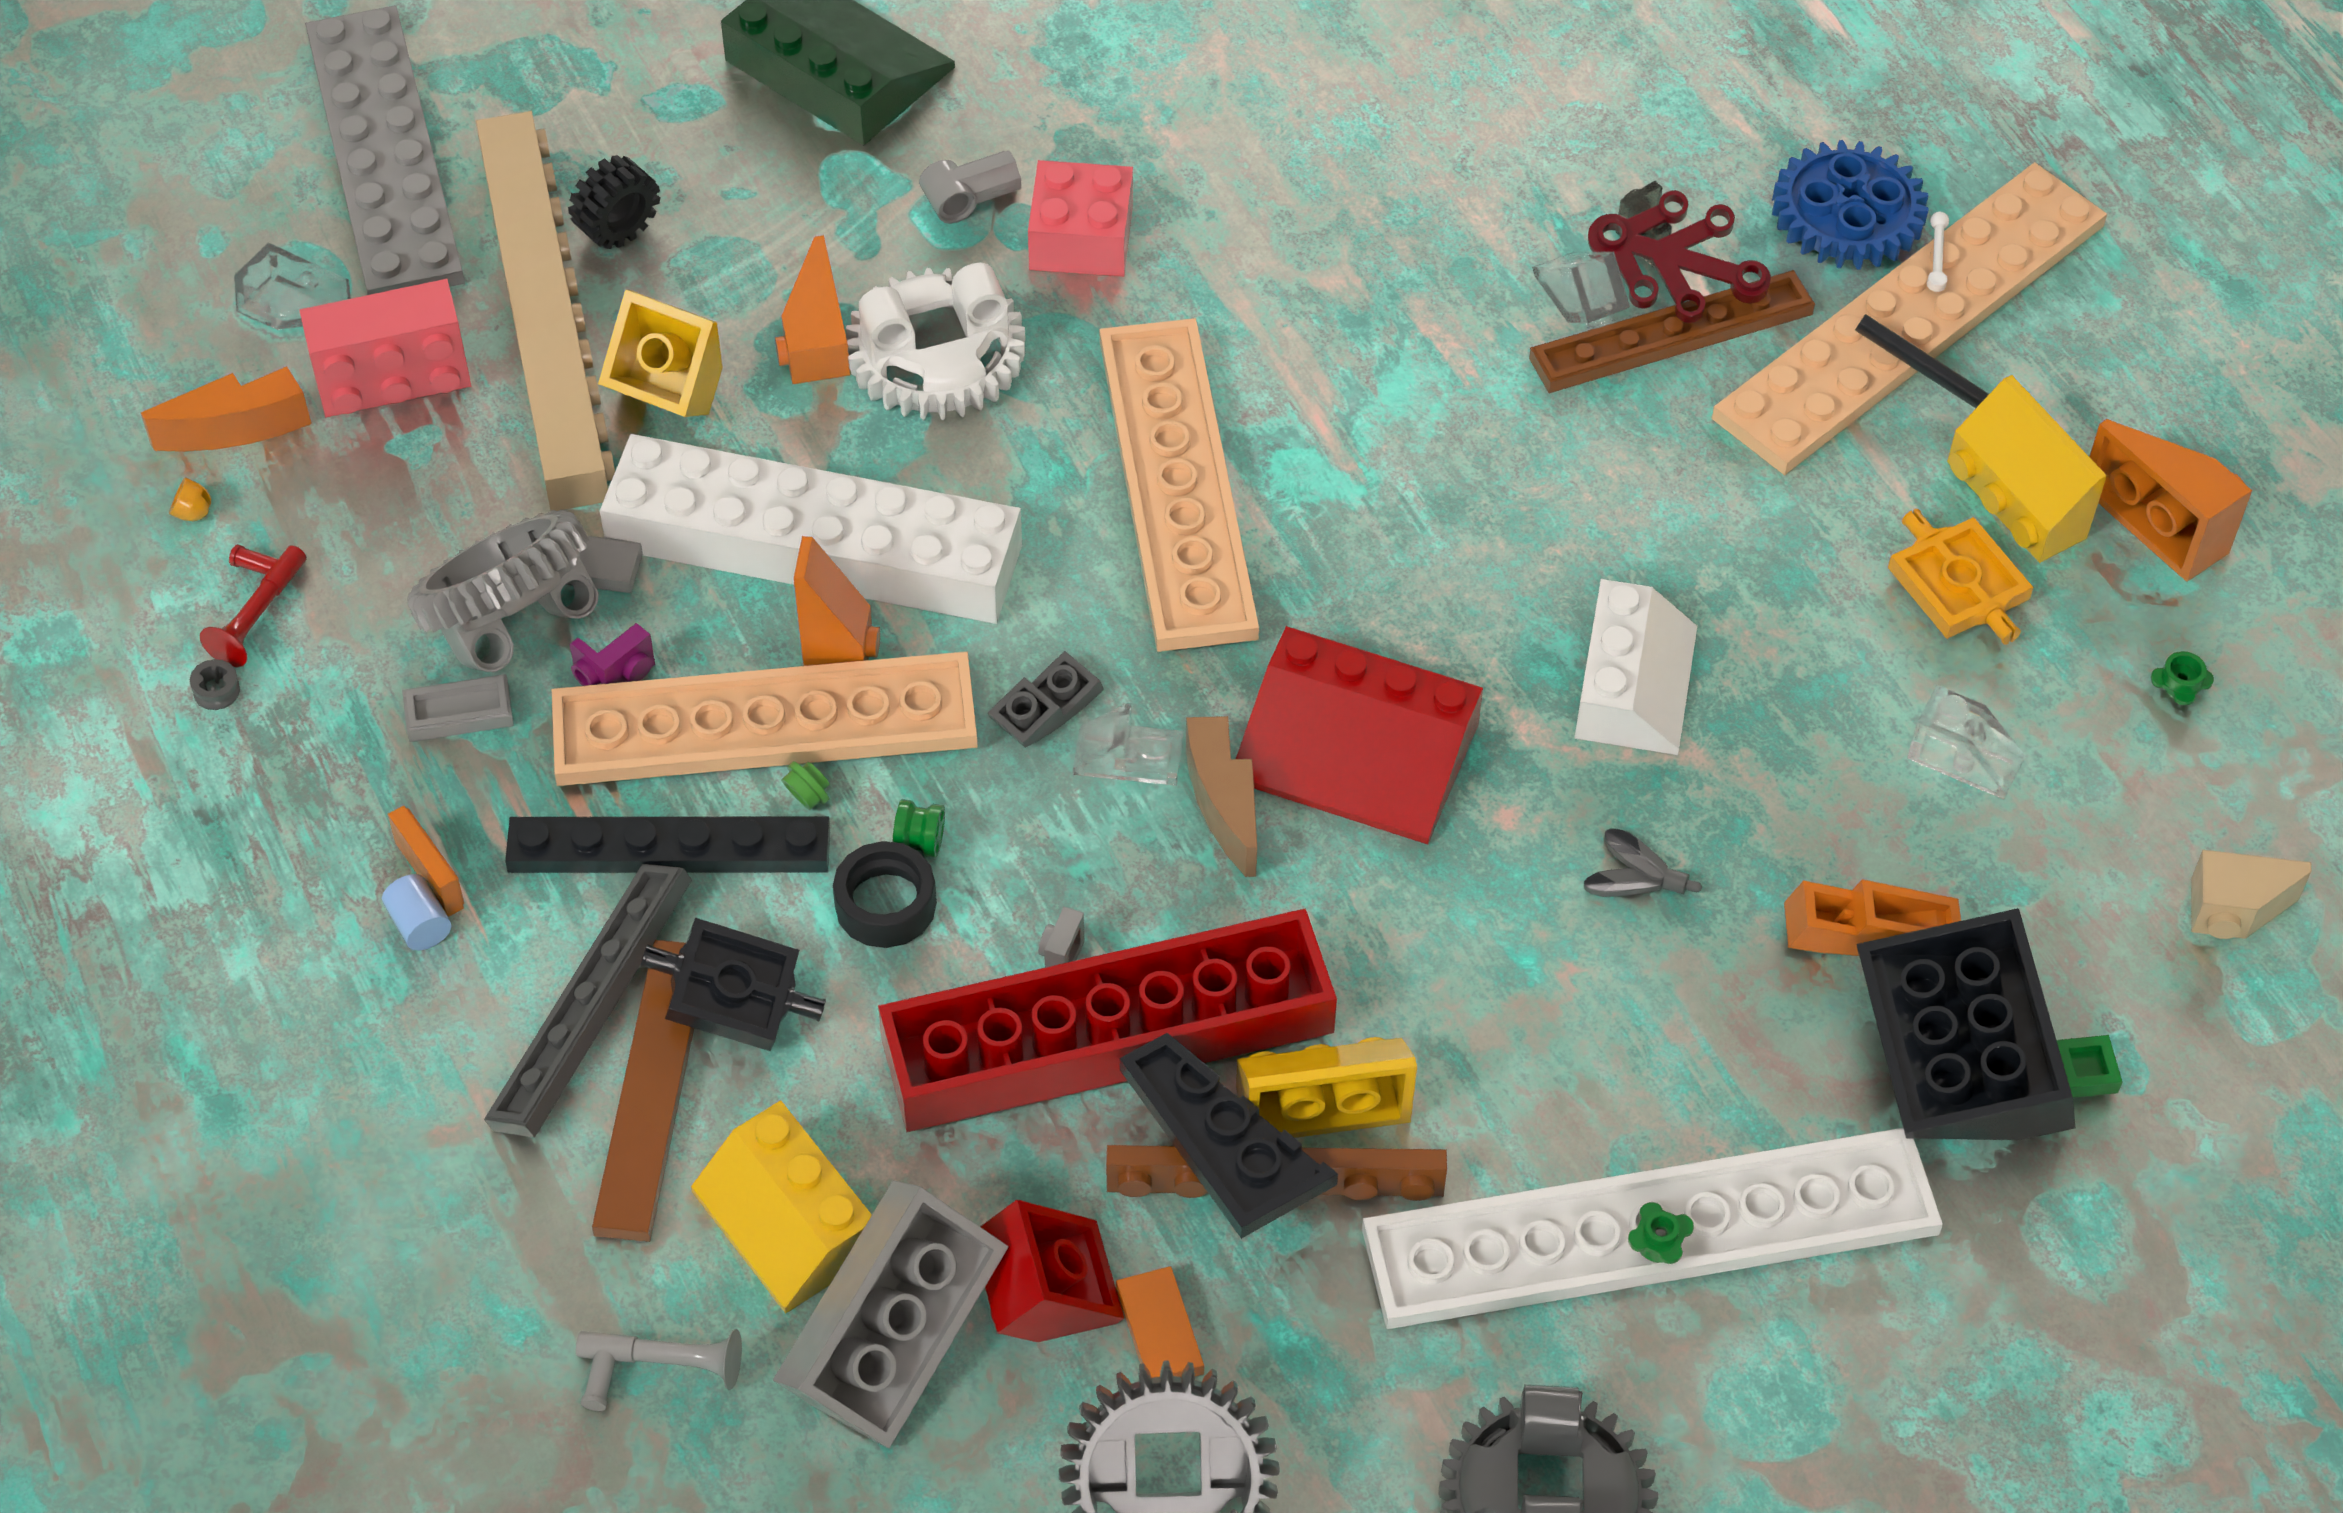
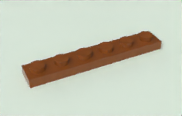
[1106,1145,1447,1201]

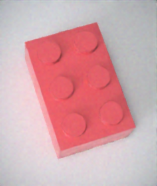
[299,279,472,418]

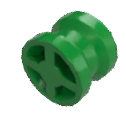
[892,799,945,858]

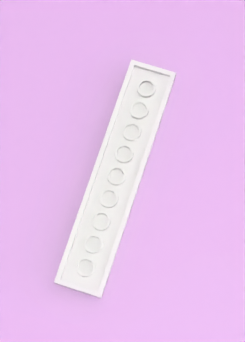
[1362,1128,1943,1329]

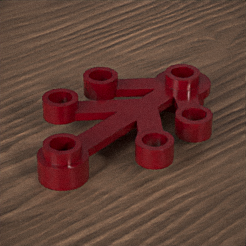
[1588,190,1771,323]

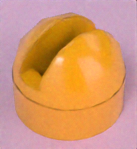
[169,478,211,522]

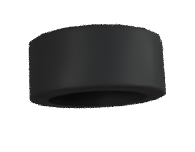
[833,841,937,948]

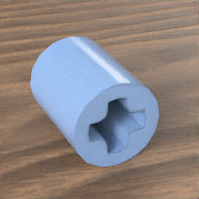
[382,874,452,951]

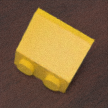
[598,289,723,417]

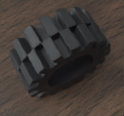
[568,155,661,249]

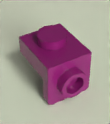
[569,623,655,686]

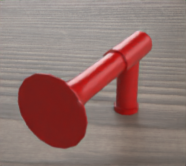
[200,544,307,668]

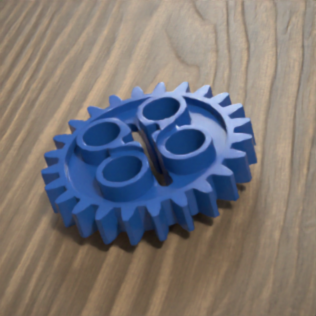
[1772,140,1929,270]

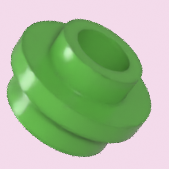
[781,761,830,810]

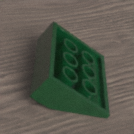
[721,0,955,146]

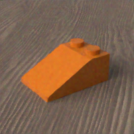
[2089,419,2252,582]

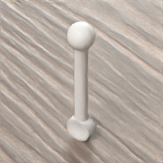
[1927,211,1949,292]

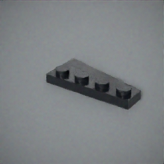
[1119,1033,1338,1239]

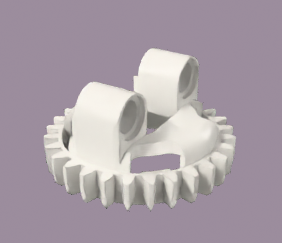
[846,262,1025,421]

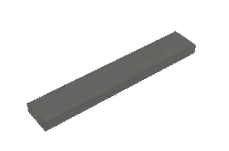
[484,864,692,1138]

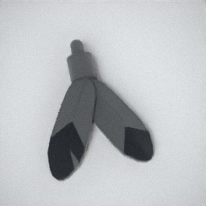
[1583,828,1702,897]

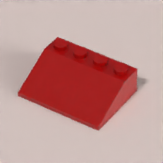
[1236,626,1483,845]

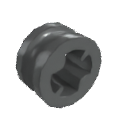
[189,659,240,710]

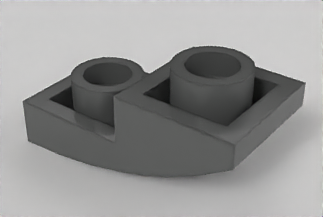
[988,651,1104,748]

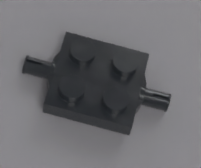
[640,917,826,1051]

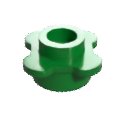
[2150,651,2214,705]
[1628,1202,1694,1264]

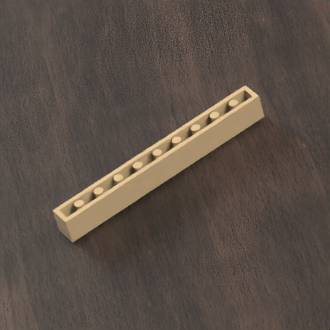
[475,111,615,511]

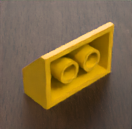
[1947,375,2107,563]
[1236,1037,1417,1138]
[691,1100,872,1314]

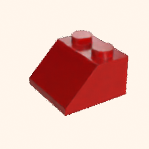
[980,1199,1124,1342]

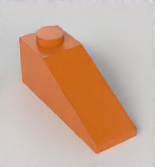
[775,235,850,384]
[794,536,880,666]

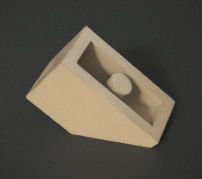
[2191,850,2312,939]

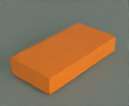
[387,805,465,917]
[1116,1266,1204,1378]

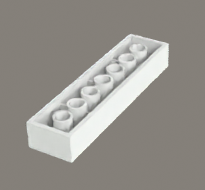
[600,434,1022,624]

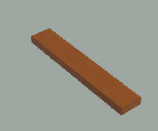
[1529,270,1815,393]
[592,940,694,1242]

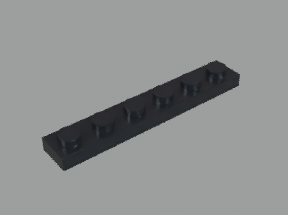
[505,816,830,873]

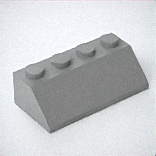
[773,1180,1009,1448]

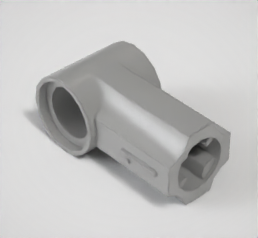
[919,151,1021,224]

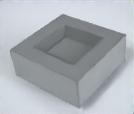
[1038,907,1084,967]

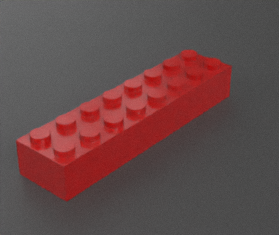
[878,908,1337,1133]

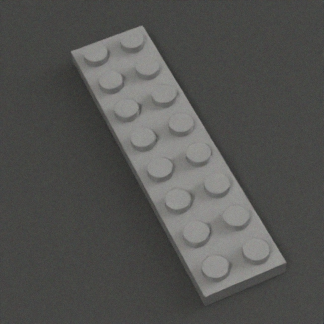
[305,5,465,295]

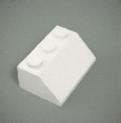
[1575,579,1697,755]

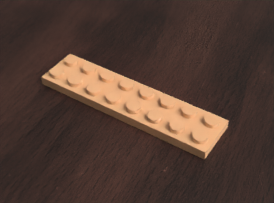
[1099,318,1259,652]
[551,651,978,786]

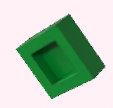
[2057,1035,2123,1098]

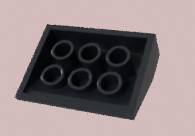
[1857,908,2076,1140]

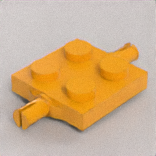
[1888,509,2034,645]

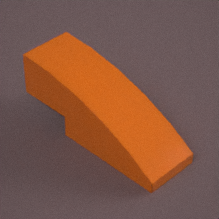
[140,366,312,452]
[1784,879,1961,956]

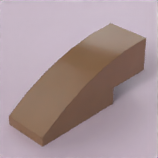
[1186,716,1257,877]

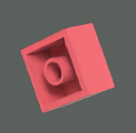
[1028,160,1133,277]

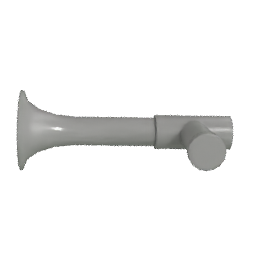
[576,1329,742,1411]

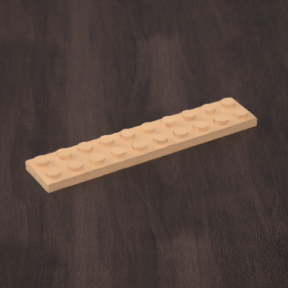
[1712,162,2107,476]

